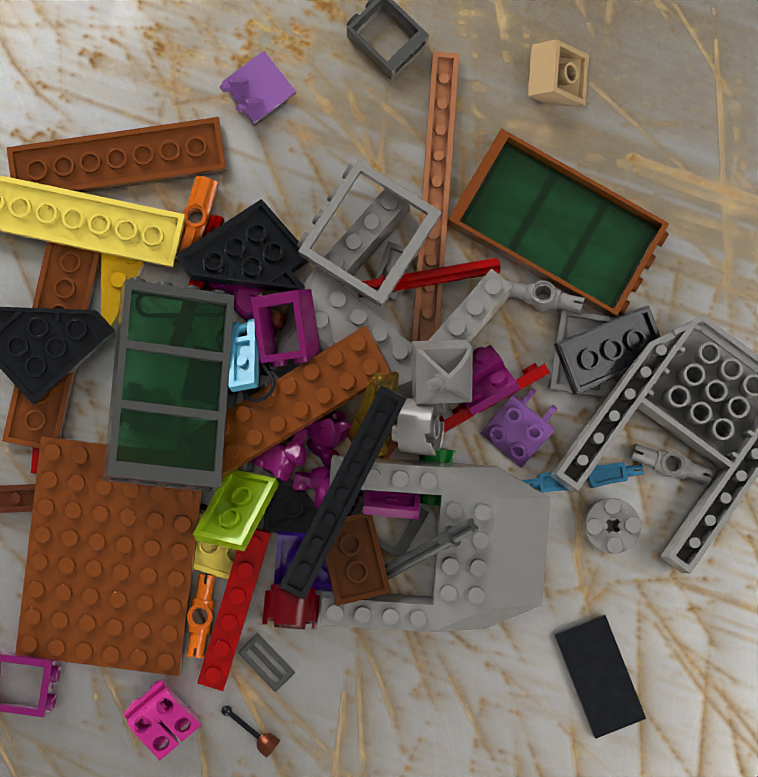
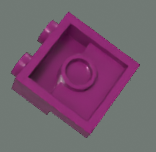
[463,345,520,416]

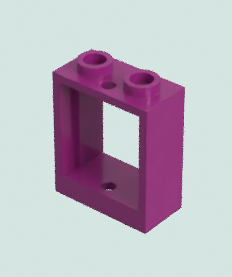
[251,289,321,367]
[0,651,61,717]

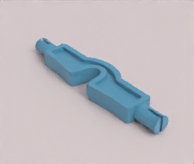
[522,462,644,493]

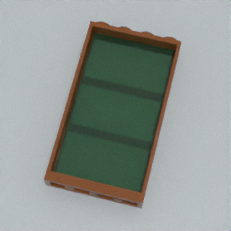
[447,128,669,317]

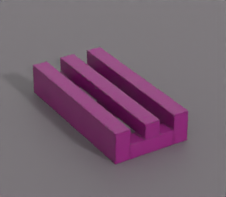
[363,490,420,519]

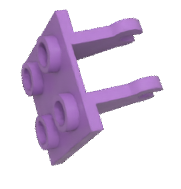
[220,51,296,124]
[480,387,557,468]

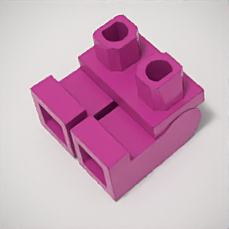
[123,680,201,761]

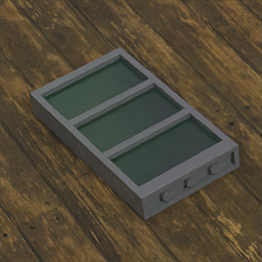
[103,277,234,493]

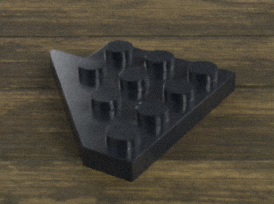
[175,199,309,292]
[0,307,117,405]

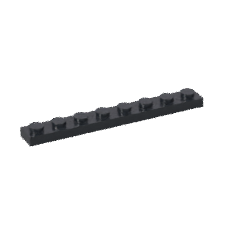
[279,385,407,600]

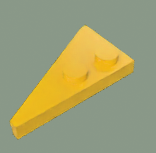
[101,253,145,327]

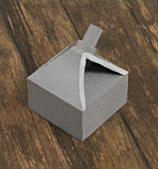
[412,339,473,404]

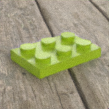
[193,470,279,551]

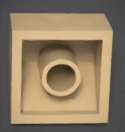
[528,39,589,106]

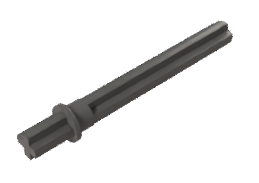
[385,517,478,580]

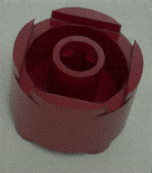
[262,585,320,630]

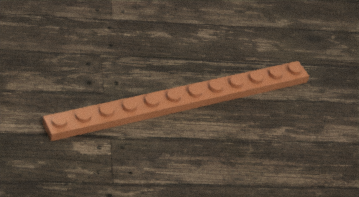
[411,51,459,344]

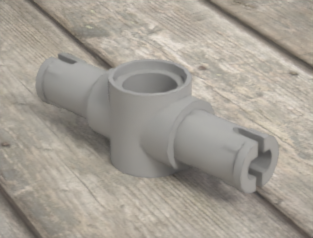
[506,279,585,315]
[630,443,714,485]

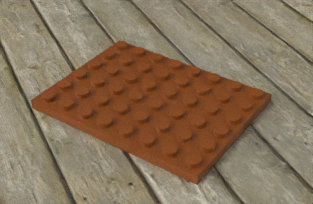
[15,436,207,676]

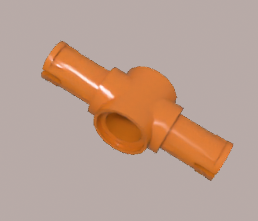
[186,573,216,659]

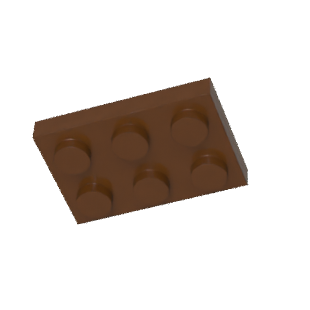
[325,513,391,607]

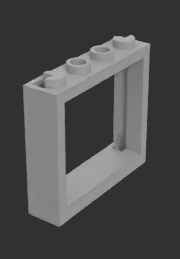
[297,159,442,308]

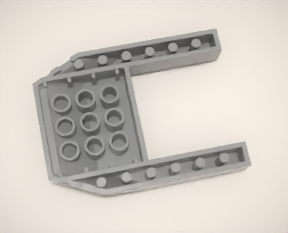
[269,189,513,438]
[550,315,758,574]
[320,455,550,632]

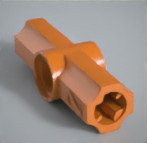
[178,176,219,253]

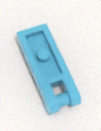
[228,319,259,392]

